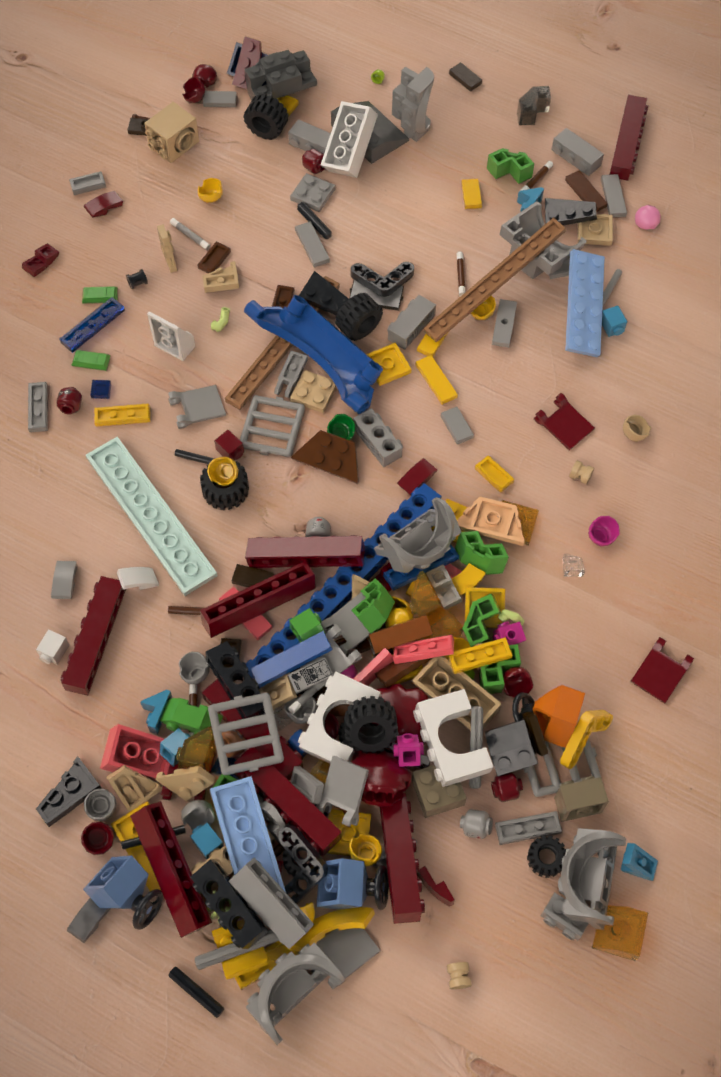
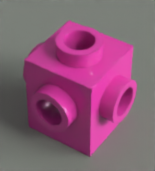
[493,621,526,645]
[393,733,424,767]

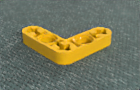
[560,710,613,769]

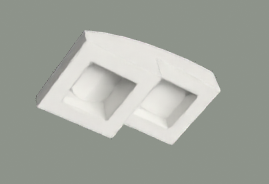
[117,567,159,590]

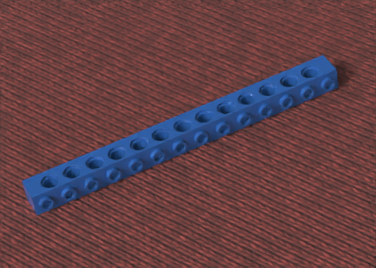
[246,483,442,689]

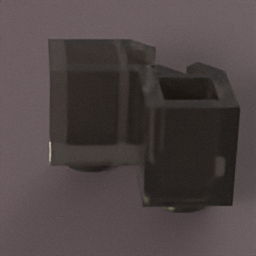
[517,86,551,125]

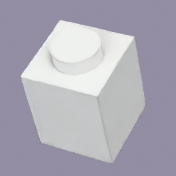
[36,629,69,665]

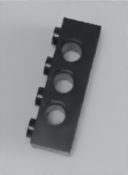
[206,641,265,719]
[190,859,269,949]

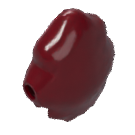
[372,683,429,746]
[351,748,412,807]

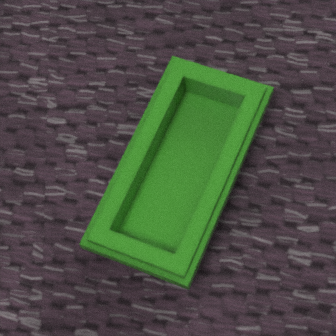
[82,286,118,304]
[71,350,111,371]

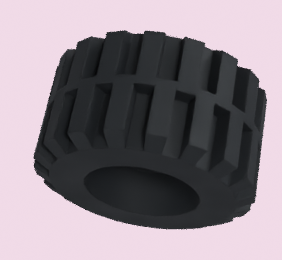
[243,94,289,140]
[335,293,383,341]
[200,459,249,510]
[344,696,398,754]

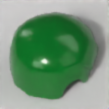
[327,414,355,441]

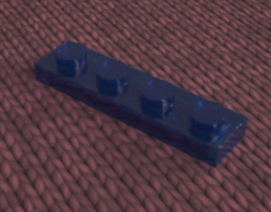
[59,297,125,353]

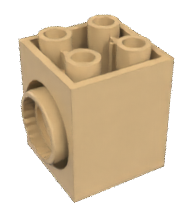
[144,101,199,163]

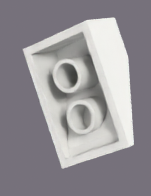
[147,311,195,361]

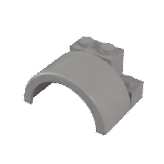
[499,202,586,279]

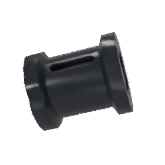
[126,269,148,289]

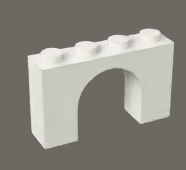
[298,671,381,764]
[413,689,493,787]

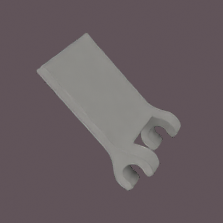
[168,385,226,429]
[321,593,386,656]
[300,624,362,691]
[316,756,369,827]
[316,928,380,989]

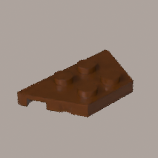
[291,430,359,484]

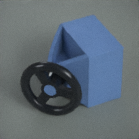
[83,856,163,930]
[317,858,389,910]

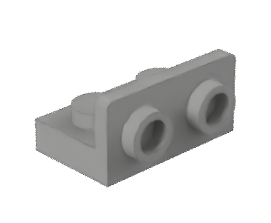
[541,892,589,941]

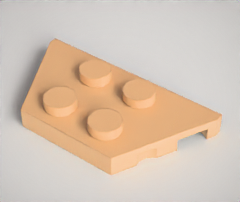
[457,497,524,546]

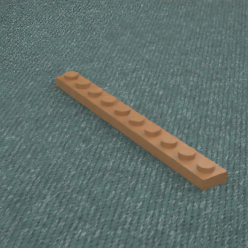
[424,217,566,342]
[225,276,340,410]

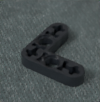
[350,262,414,297]
[278,825,328,905]

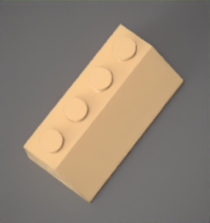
[412,656,502,731]

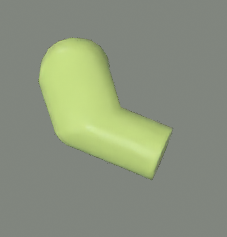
[211,307,230,332]
[498,609,524,626]

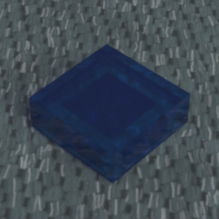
[90,380,111,399]

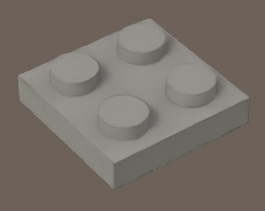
[290,173,335,212]

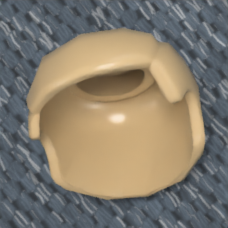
[623,414,651,442]

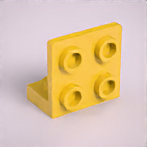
[212,919,269,980]

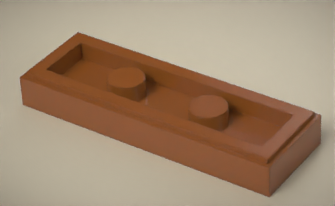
[368,614,433,654]

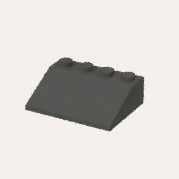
[331,101,409,164]

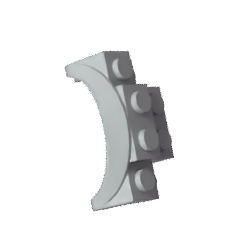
[392,67,434,142]
[374,497,461,573]
[558,828,626,930]
[246,942,345,1045]

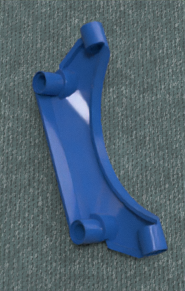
[244,295,383,414]

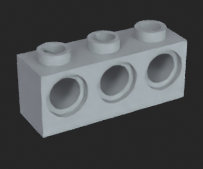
[353,408,403,467]

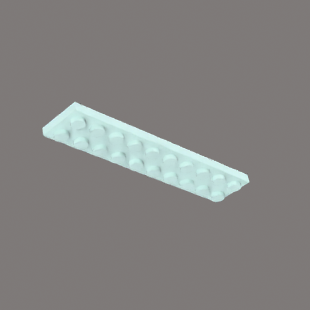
[86,436,218,596]

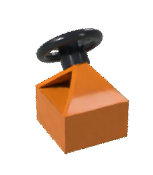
[512,685,585,748]

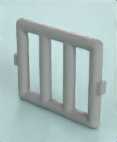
[240,395,305,457]
[208,693,284,775]
[523,726,602,797]

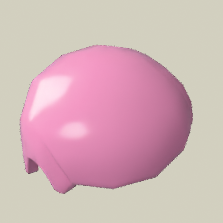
[635,205,661,230]

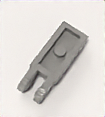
[274,351,308,398]

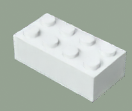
[321,101,378,178]

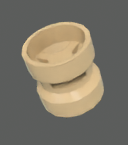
[569,460,594,484]
[447,962,472,989]

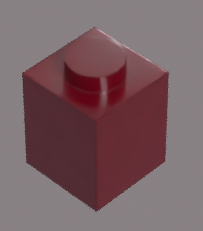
[214,430,244,460]

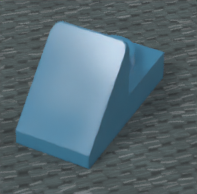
[517,187,544,212]
[140,690,173,735]
[621,843,658,881]

